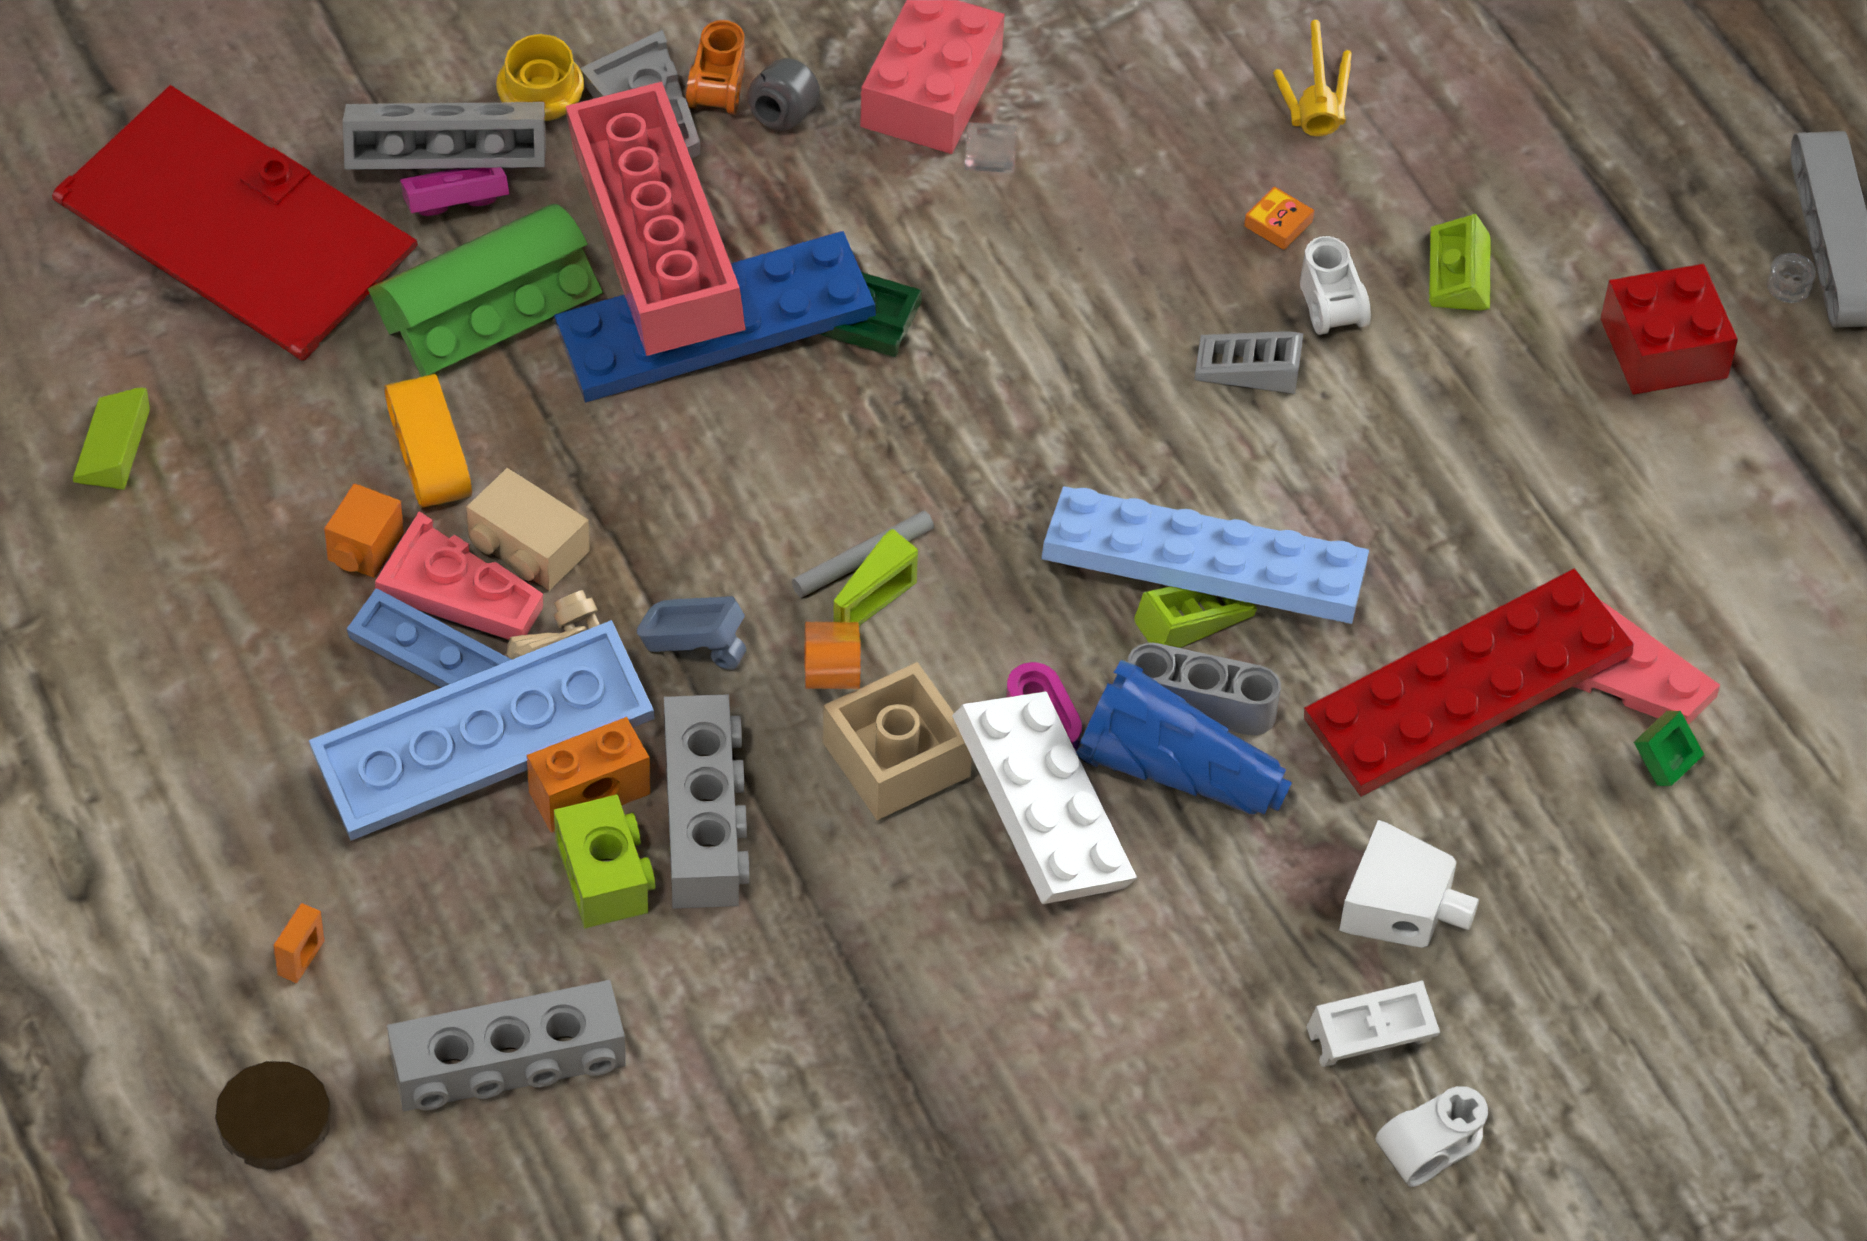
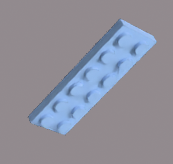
[1041,486,1369,624]
[309,620,654,841]

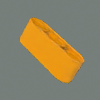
[384,374,472,508]

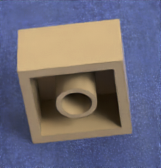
[823,662,972,820]

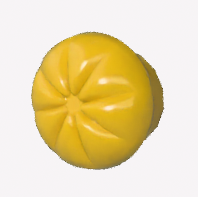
[496,34,584,121]

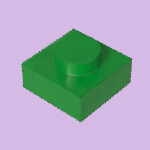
[1633,711,1705,786]

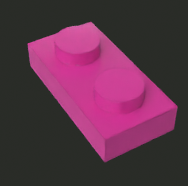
[400,167,509,216]

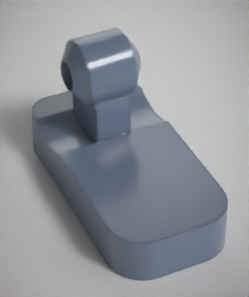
[637,596,746,670]

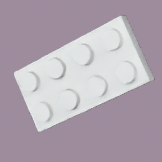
[952,692,1137,904]

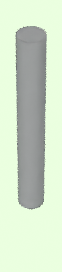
[792,510,934,598]

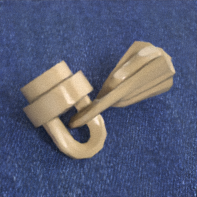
[505,590,600,659]

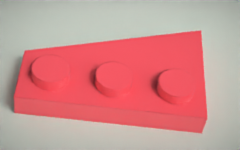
[375,511,543,640]
[1573,599,1720,725]

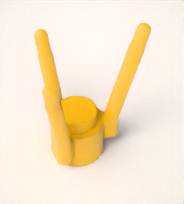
[1273,20,1352,136]

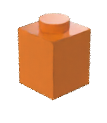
[324,483,404,578]

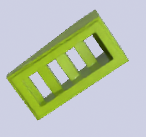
[833,529,918,626]
[1134,586,1257,648]

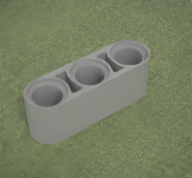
[1128,643,1281,735]

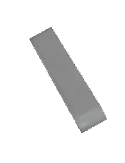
[1791,131,1867,328]

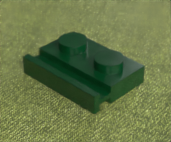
[819,272,922,358]

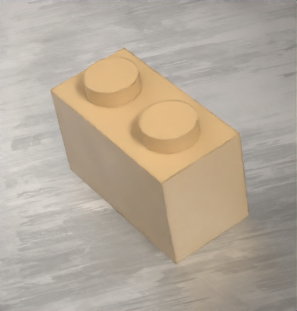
[466,468,590,591]

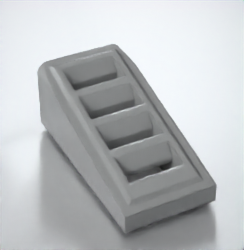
[1194,332,1304,394]

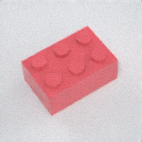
[860,0,1005,154]

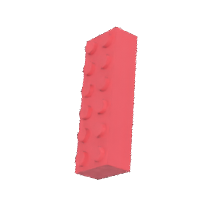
[566,82,746,356]

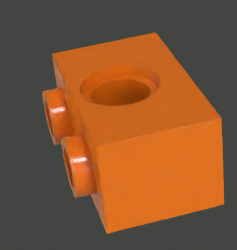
[527,717,650,833]

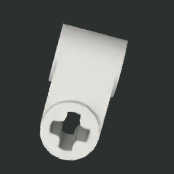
[1300,236,1371,335]
[1375,1086,1488,1187]

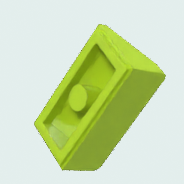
[1429,214,1491,311]
[73,388,150,490]

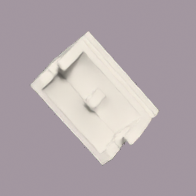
[1307,981,1440,1067]

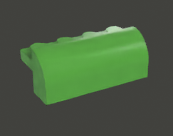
[368,204,603,377]

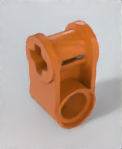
[686,20,745,115]

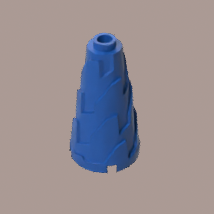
[1076,660,1292,815]

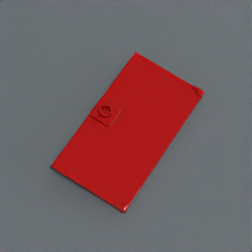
[52,85,418,361]

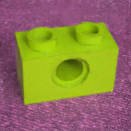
[554,794,656,929]

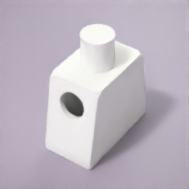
[1339,820,1479,948]

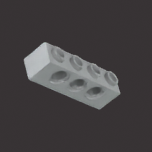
[343,102,546,170]
[664,694,749,909]
[387,980,626,1112]

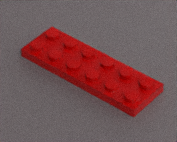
[1304,568,1634,797]

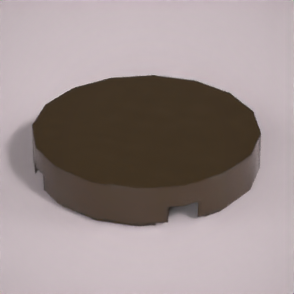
[215,1061,331,1169]

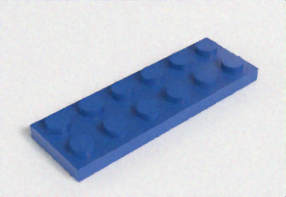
[554,231,876,403]

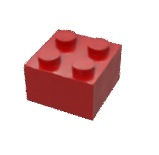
[1600,263,1738,395]

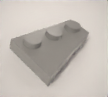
[580,30,700,159]

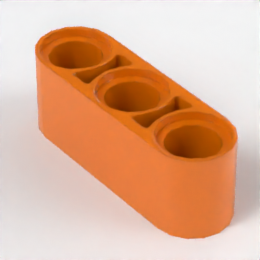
[804,622,861,689]

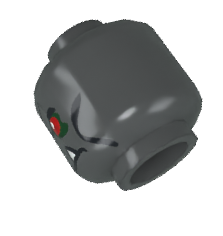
[748,58,820,131]

